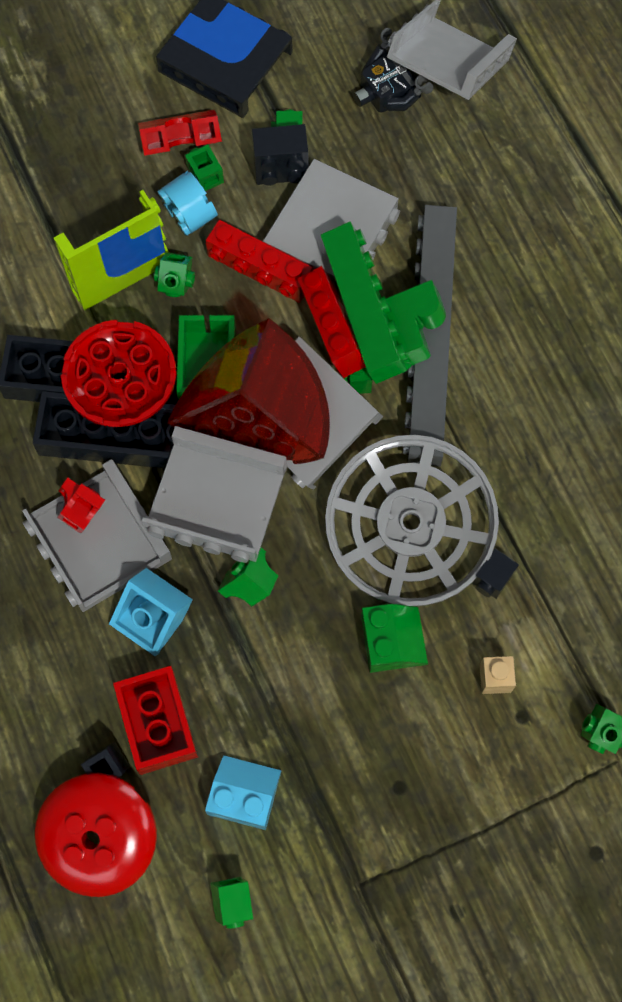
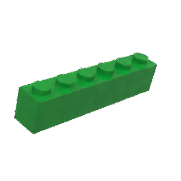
[321,221,408,384]

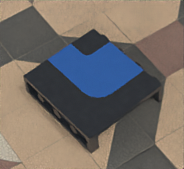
[156,0,293,118]

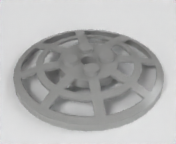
[325,435,499,606]

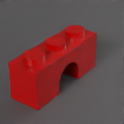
[138,109,222,156]

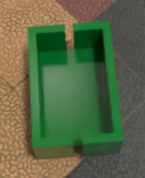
[177,315,236,405]

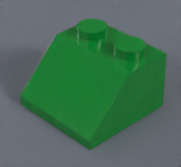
[361,604,428,673]

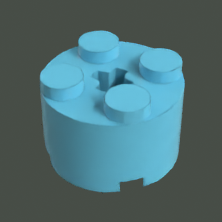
[157,171,218,236]

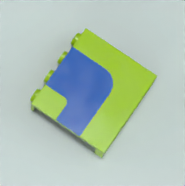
[54,190,168,311]

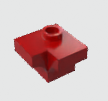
[57,478,105,534]

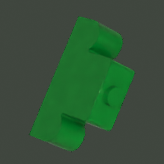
[347,280,446,370]

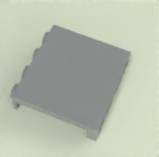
[263,159,400,282]
[230,337,383,490]
[22,459,172,612]

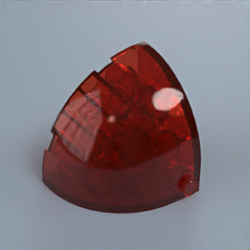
[167,318,330,464]

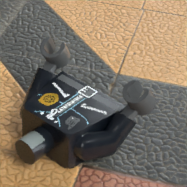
[353,28,433,113]

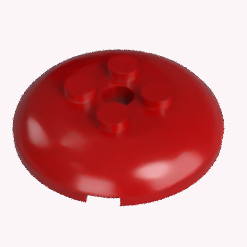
[61,320,176,427]
[35,773,157,897]

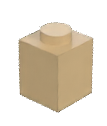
[480,656,516,694]

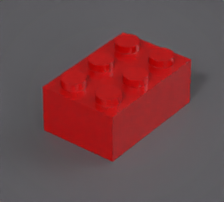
[113,666,198,775]

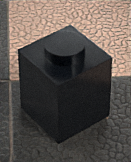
[473,549,519,599]
[81,741,130,777]

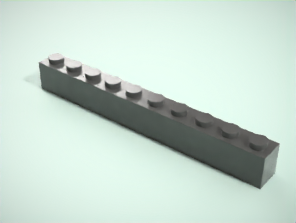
[403,205,457,467]

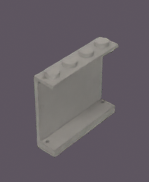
[387,0,517,100]
[142,426,287,563]

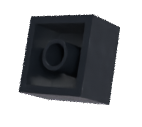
[252,124,308,186]

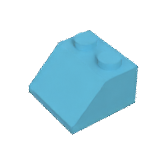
[109,568,193,656]
[205,755,281,830]

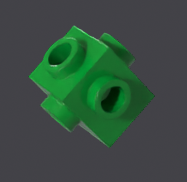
[154,252,195,297]
[581,703,622,754]

